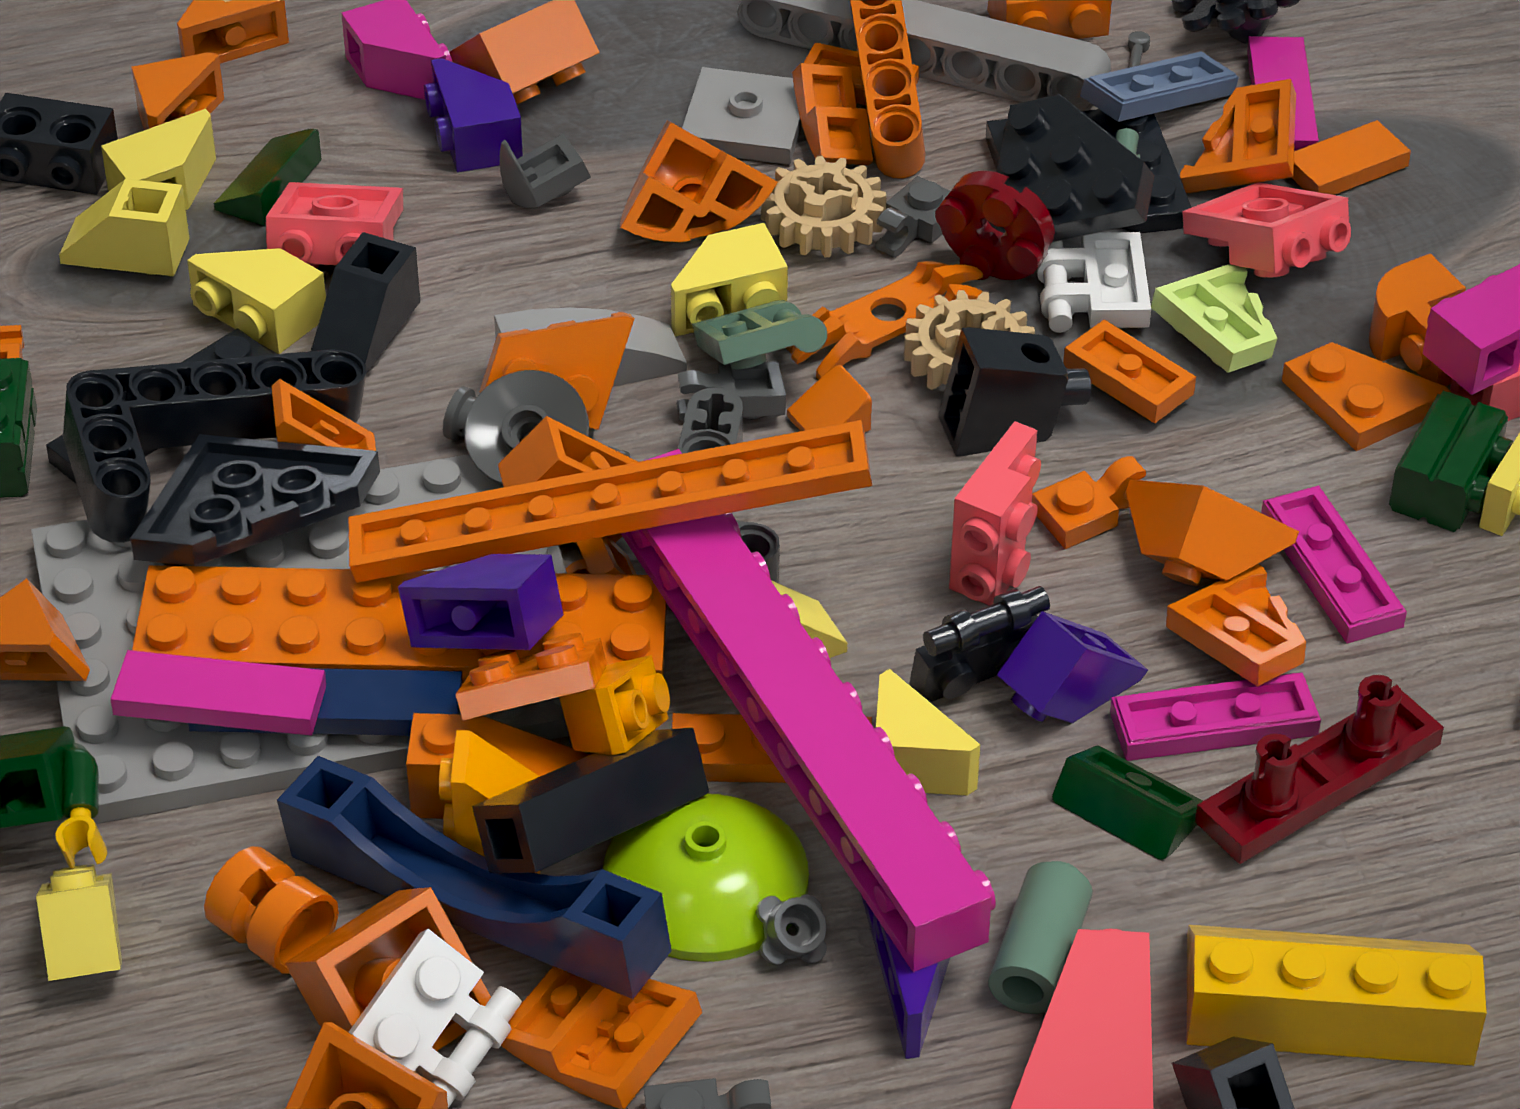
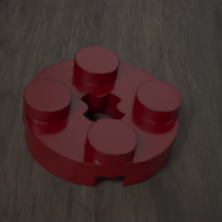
[935,171,1055,280]

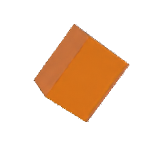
[285,1022,448,1109]

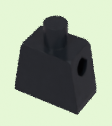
[938,327,1091,457]

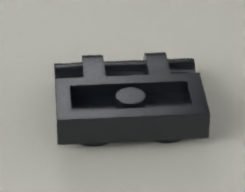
[909,586,1050,703]

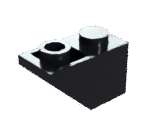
[311,232,420,373]

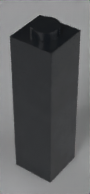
[472,728,710,873]

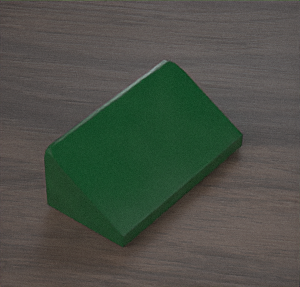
[214,129,322,226]
[1052,745,1203,860]

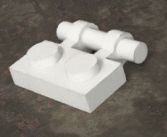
[1037,232,1151,333]
[349,929,522,1108]

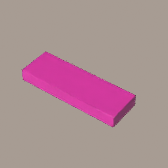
[1247,36,1319,151]
[1261,485,1407,644]
[110,650,326,736]
[1110,672,1321,761]

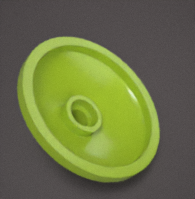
[603,794,809,962]

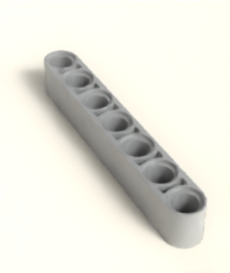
[737,0,1111,111]

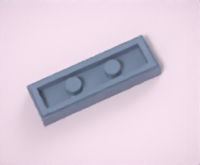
[1080,51,1239,122]

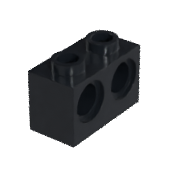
[0,93,118,195]

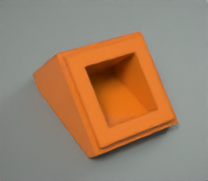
[787,364,872,433]

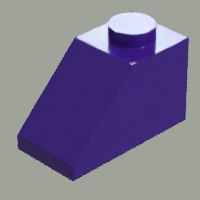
[398,554,564,650]
[997,611,1148,723]

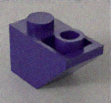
[424,58,523,173]

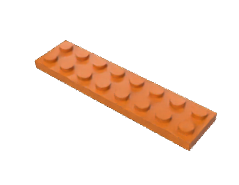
[132,565,667,682]

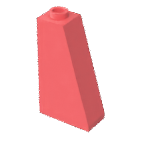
[1010,928,1153,1109]

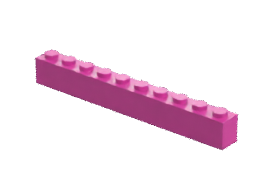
[620,449,996,972]

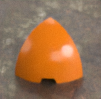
[620,120,778,242]

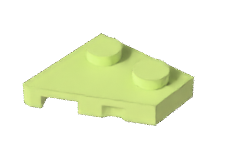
[1151,264,1277,373]

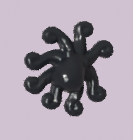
[1172,0,1300,44]

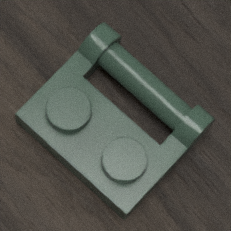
[692,300,827,369]

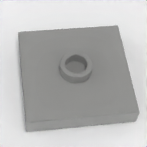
[682,67,802,165]

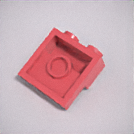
[266,182,403,268]
[1182,182,1351,278]
[949,421,1041,606]

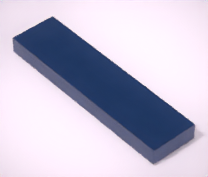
[188,668,463,736]

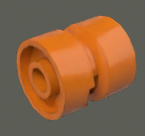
[204,846,339,974]

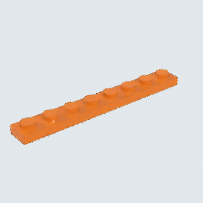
[348,420,872,583]

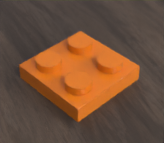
[455,633,607,720]

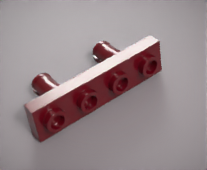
[1195,675,1444,864]

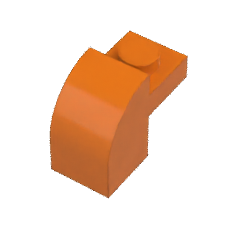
[1369,253,1466,386]

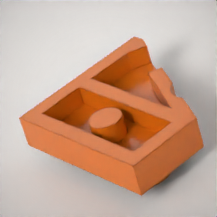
[1180,79,1296,193]
[479,312,635,430]
[1282,342,1452,452]
[1166,564,1306,687]

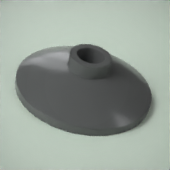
[465,370,589,485]

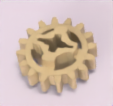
[761,156,886,258]
[904,290,1035,390]

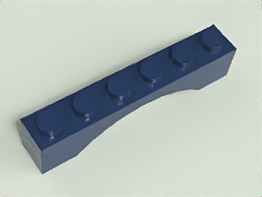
[277,756,672,999]

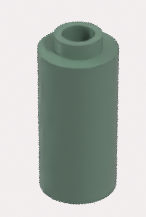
[988,861,1093,1014]

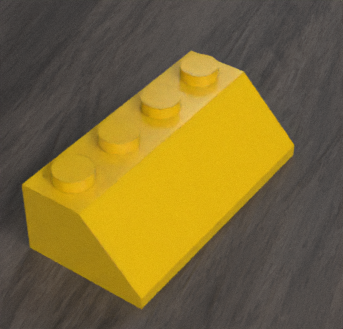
[1187,925,1487,1066]

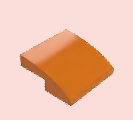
[501,966,702,1109]

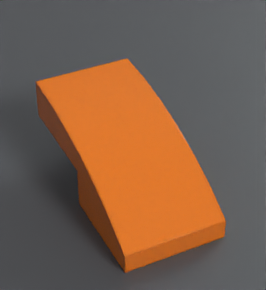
[792,63,873,165]

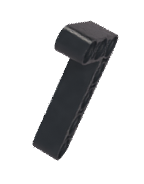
[63,349,366,543]

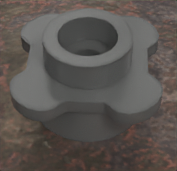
[756,894,827,965]

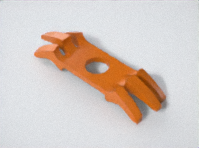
[786,261,983,380]

